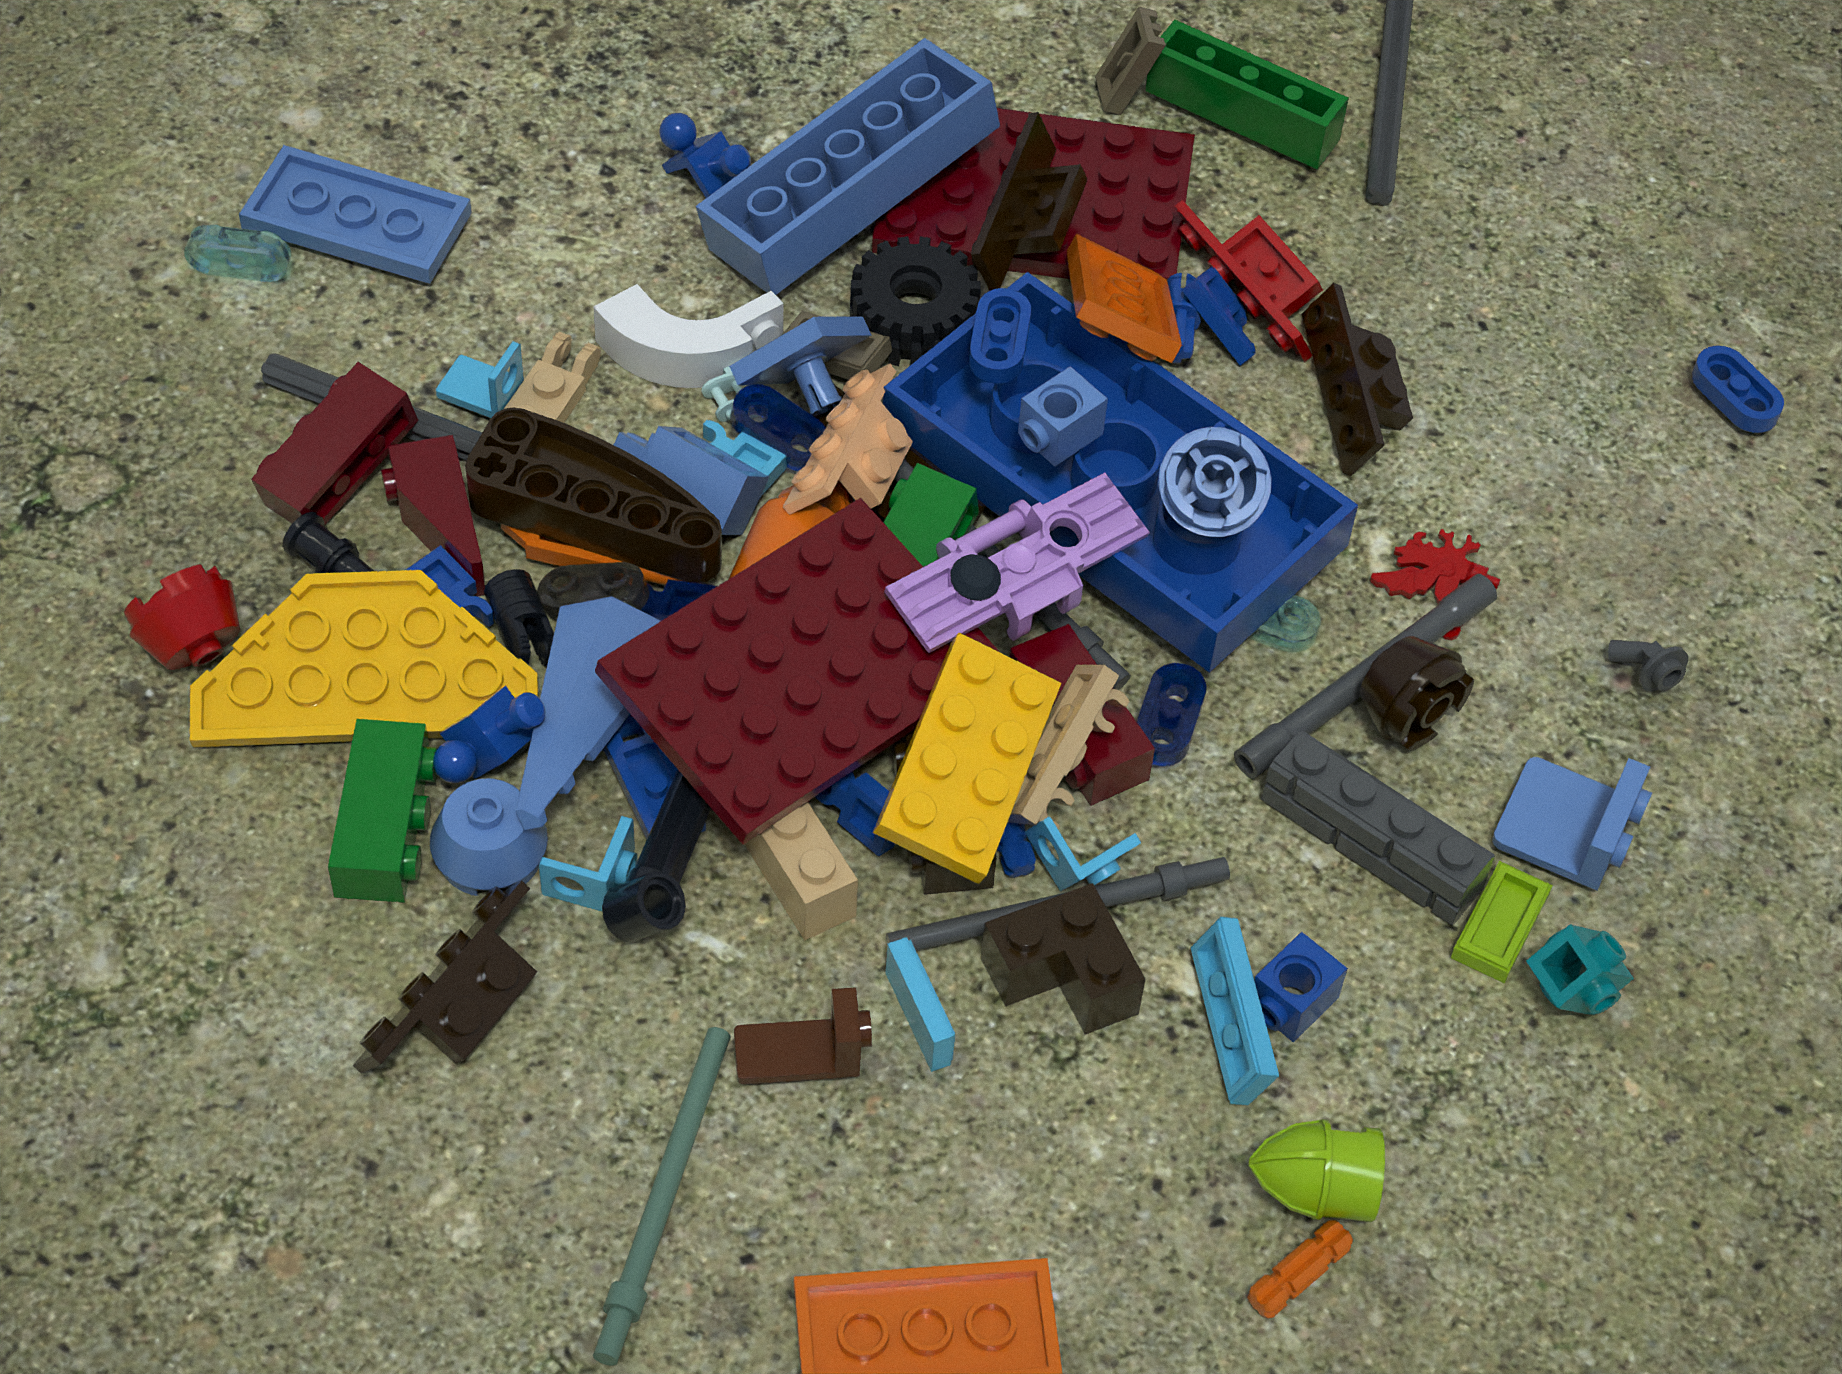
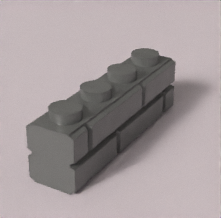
[1261,730,1495,926]

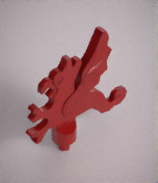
[1370,529,1501,641]

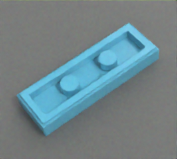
[1191,917,1279,1105]

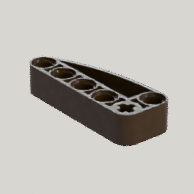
[465,407,722,583]

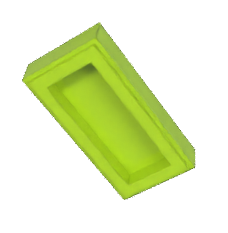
[1451,861,1553,984]

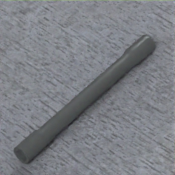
[1234,574,1497,779]

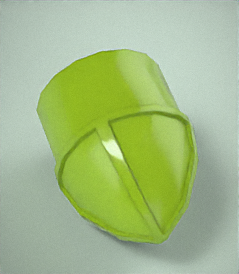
[1248,1119,1385,1222]

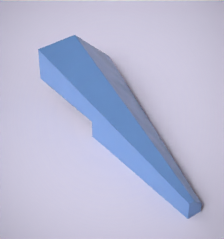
[516,596,661,830]

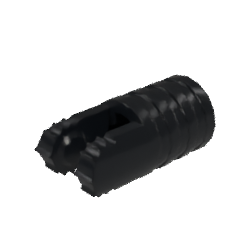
[484,569,554,666]

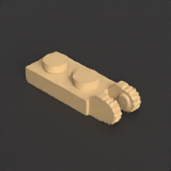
[504,331,601,423]

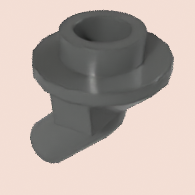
[1608,640,1688,691]

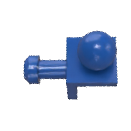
[659,113,751,198]
[433,686,545,783]

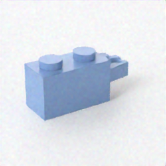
[614,426,769,535]

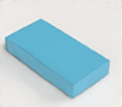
[885,937,955,1072]

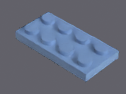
[239,145,472,284]

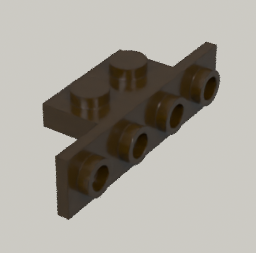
[971,112,1088,291]
[1301,283,1413,476]
[352,881,537,1074]

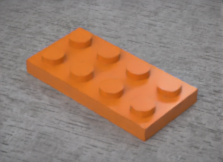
[1067,234,1182,363]
[794,1258,1063,1374]

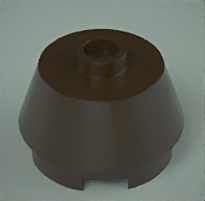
[1360,636,1474,750]

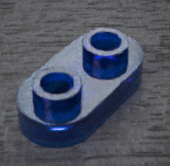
[730,384,826,471]
[1137,663,1207,766]

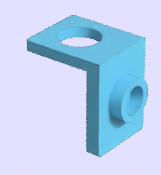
[436,341,524,418]
[539,816,637,911]
[1025,816,1141,892]

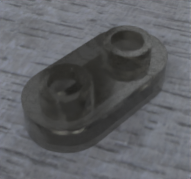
[537,562,650,621]

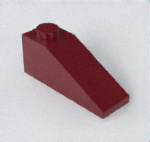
[381,435,485,597]

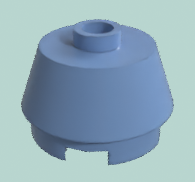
[1159,427,1271,537]
[430,778,548,896]

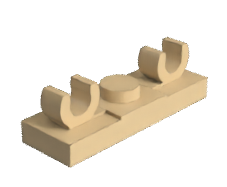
[1008,665,1129,829]

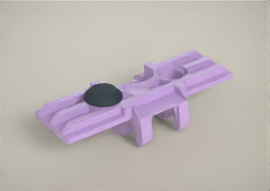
[884,473,1150,653]

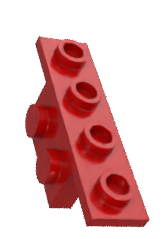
[1175,200,1323,363]

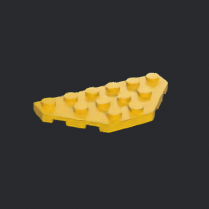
[190,570,539,747]

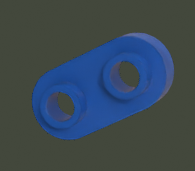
[969,288,1031,384]
[1692,346,1784,433]

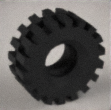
[850,236,981,366]

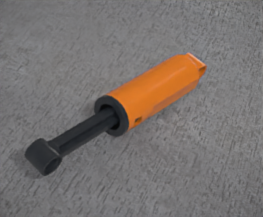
[602,480,853,942]

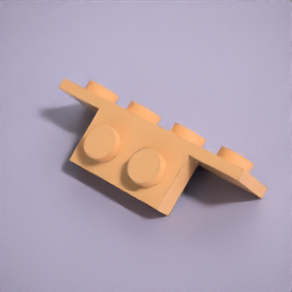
[783,364,913,514]

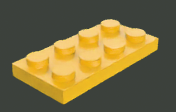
[873,632,1061,884]

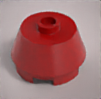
[124,564,240,670]

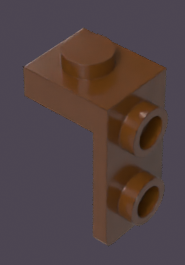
[734,987,872,1085]

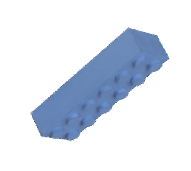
[696,38,1000,295]

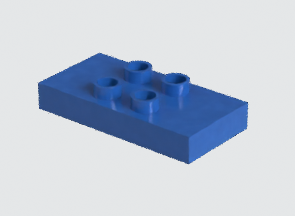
[883,272,1358,673]

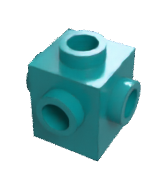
[1526,924,1634,1015]

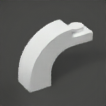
[593,284,783,388]

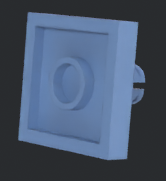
[729,317,872,416]

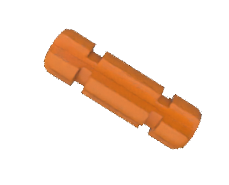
[1247,1220,1353,1318]

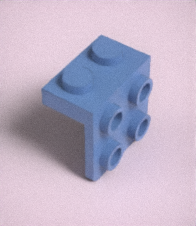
[1492,757,1652,891]

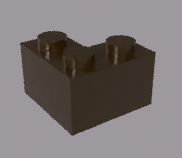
[981,883,1146,1035]

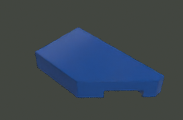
[1182,267,1256,365]

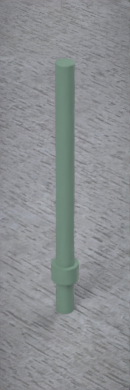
[593,1027,731,1366]

